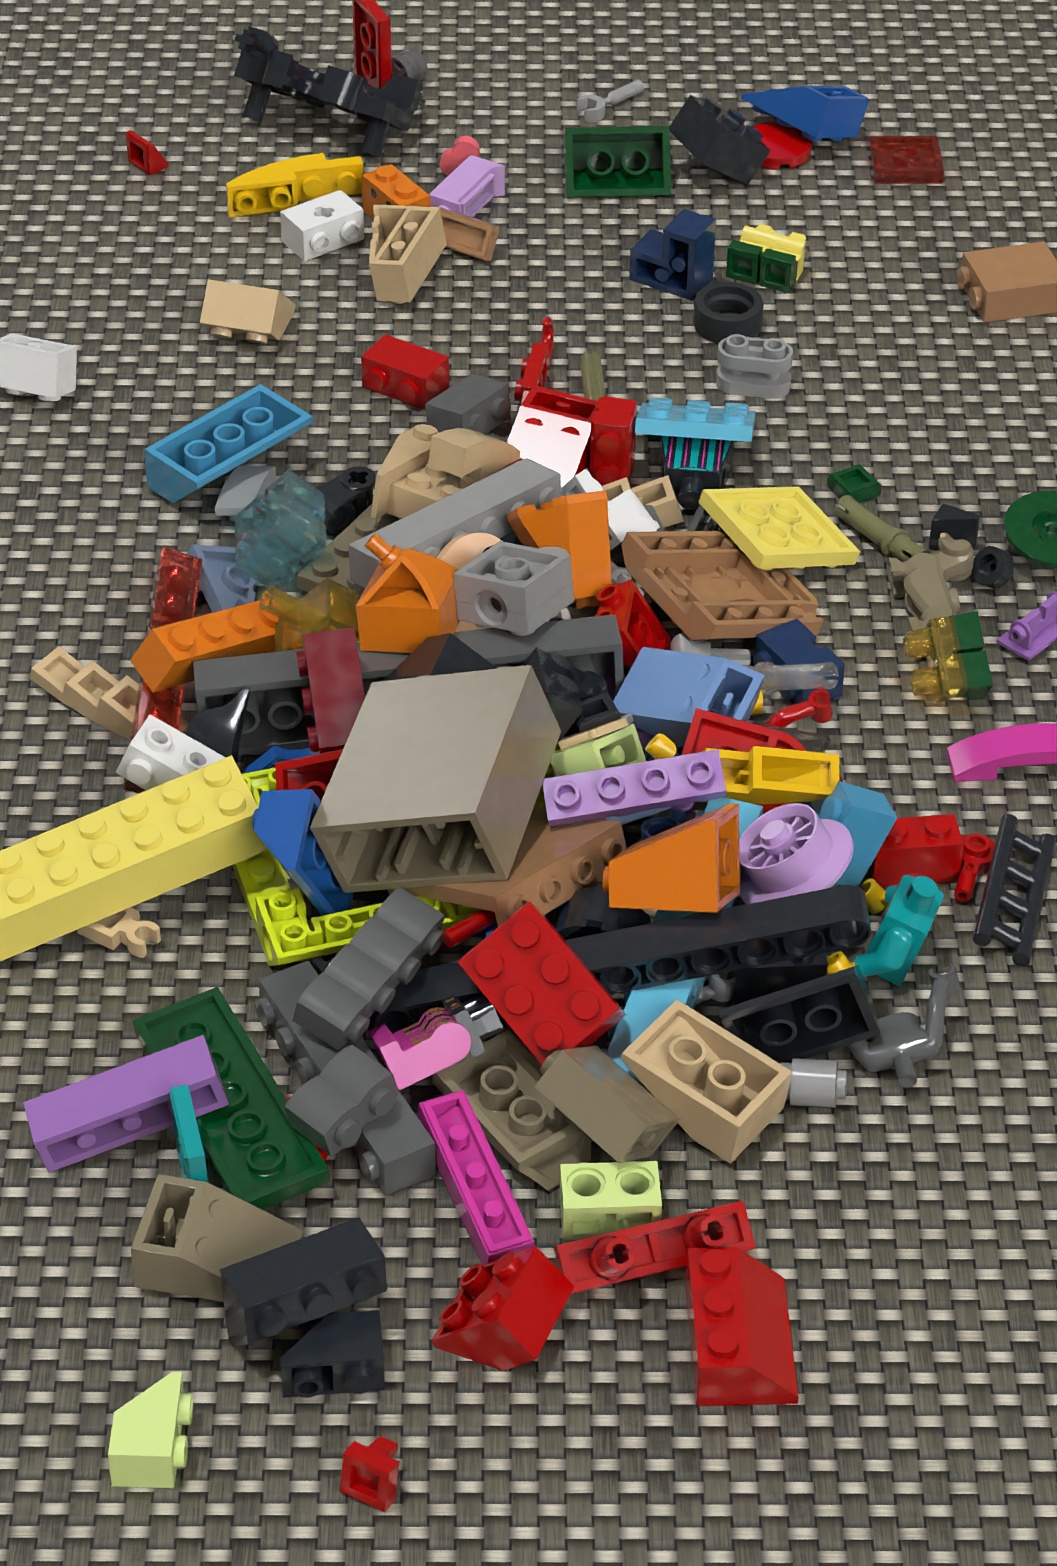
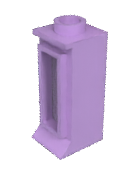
[429,155,505,217]

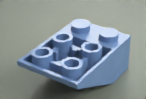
[613,647,765,744]

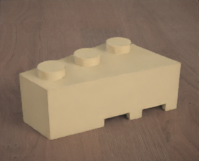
[369,204,447,304]

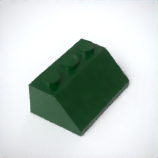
[563,126,671,198]

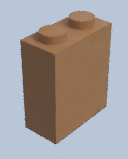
[957,241,1057,323]

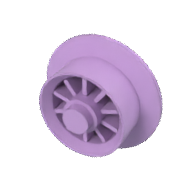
[739,803,854,904]

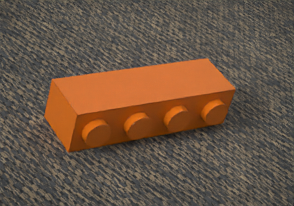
[130,597,294,693]

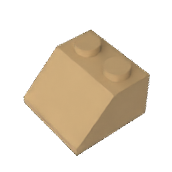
[200,279,296,344]

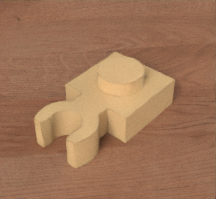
[77,907,161,958]

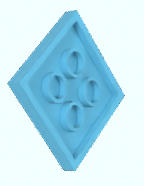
[635,397,756,442]

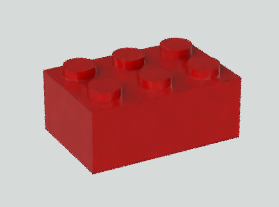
[458,901,627,1065]

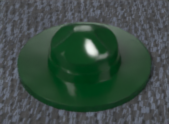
[1003,491,1057,568]

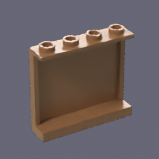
[388,807,627,927]

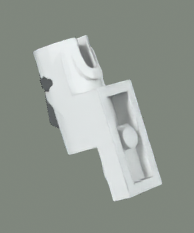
[561,469,665,551]

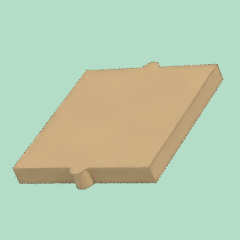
[558,713,634,750]

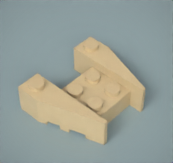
[371,424,519,519]

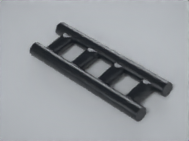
[973,814,1056,966]

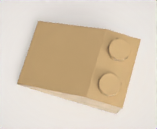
[621,999,792,1164]

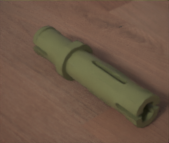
[834,495,931,562]

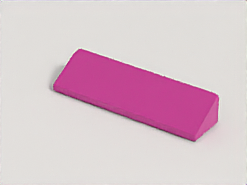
[418,1090,534,1265]

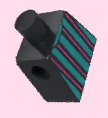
[659,435,734,510]

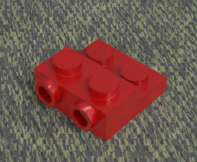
[594,579,671,673]

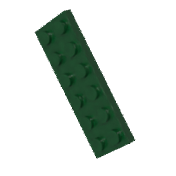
[132,986,331,1210]

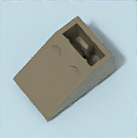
[131,1174,304,1302]

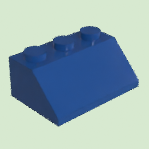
[252,789,354,916]

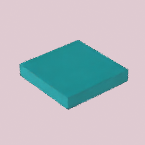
[169,1084,208,1182]

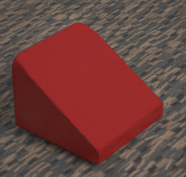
[126,130,168,175]

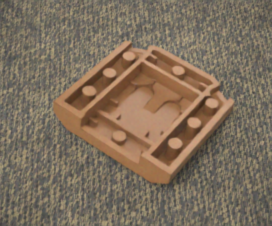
[621,531,824,640]

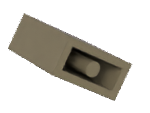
[534,1046,680,1163]

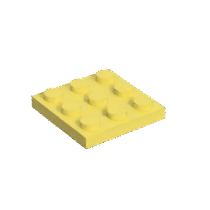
[699,486,860,570]

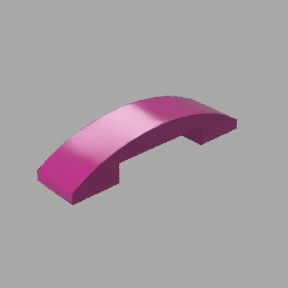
[946,723,1057,782]

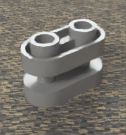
[716,334,793,399]

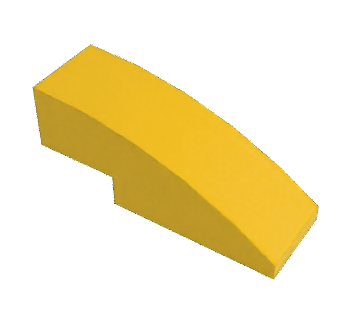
[699,746,839,804]

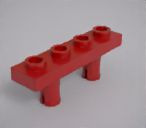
[553,1201,756,1294]

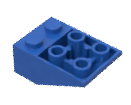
[741,86,870,142]

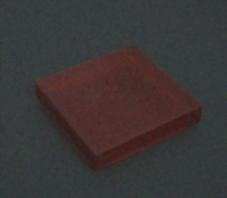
[868,136,944,184]

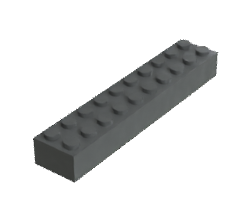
[193,614,624,755]

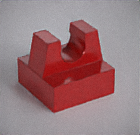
[339,1436,400,1512]

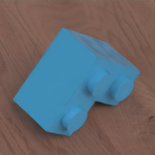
[801,781,897,887]

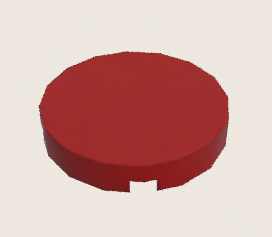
[753,122,812,169]

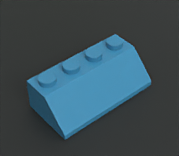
[144,384,313,503]

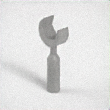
[576,79,644,123]

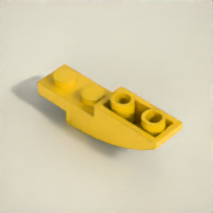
[226,153,364,217]

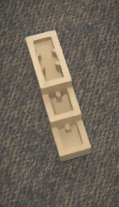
[29,646,189,741]

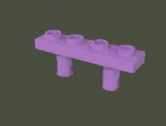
[542,749,727,827]

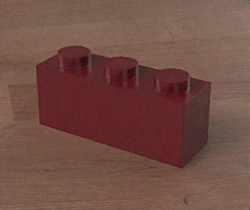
[296,627,365,754]

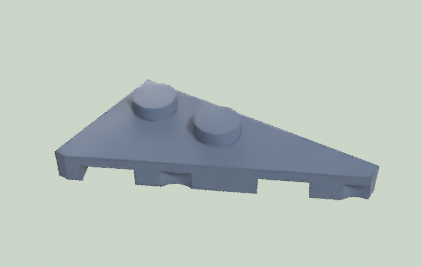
[185,544,259,613]

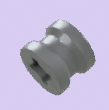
[391,48,427,80]

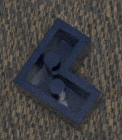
[629,209,716,301]

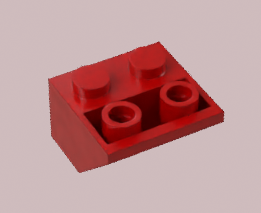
[431,1246,575,1371]

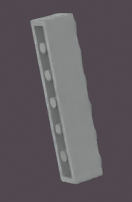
[348,458,561,588]

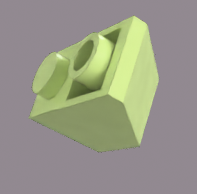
[108,1372,193,1488]

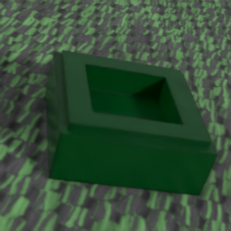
[827,464,882,503]

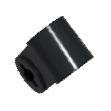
[303,466,376,535]

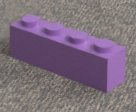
[23,1035,229,1173]

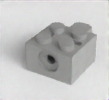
[453,541,574,636]

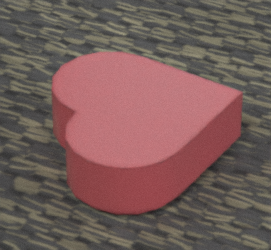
[439,136,480,176]

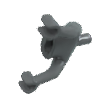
[847,963,960,1088]

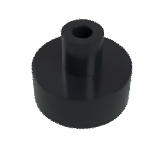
[972,546,1014,589]

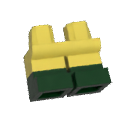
[726,224,806,293]

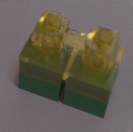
[903,611,993,703]

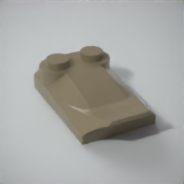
[432,1029,592,1192]

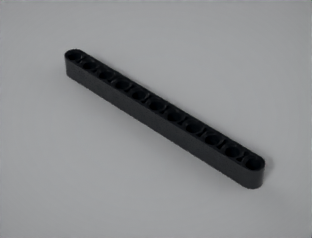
[374,885,871,1034]

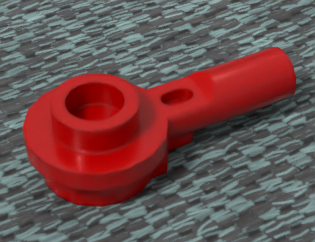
[954,834,995,902]

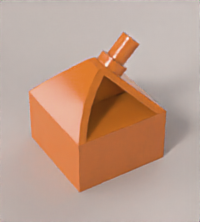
[356,533,460,653]

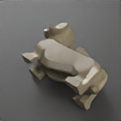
[888,533,974,661]

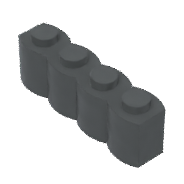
[292,887,445,1051]

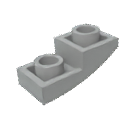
[215,466,276,521]

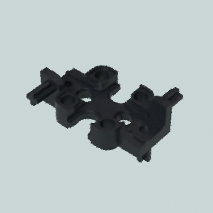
[234,26,425,158]

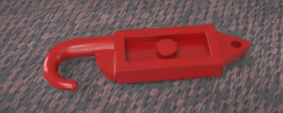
[514,317,554,404]

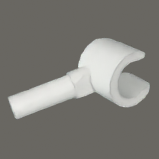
[696,972,735,1004]

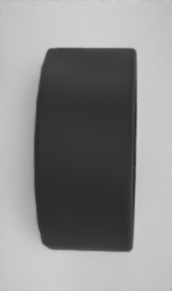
[693,282,764,343]

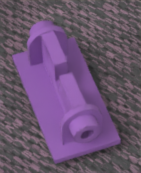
[996,591,1057,661]

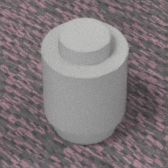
[781,1058,847,1108]

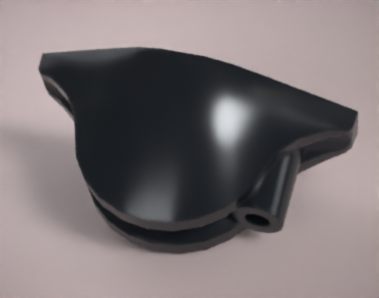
[185,688,251,766]

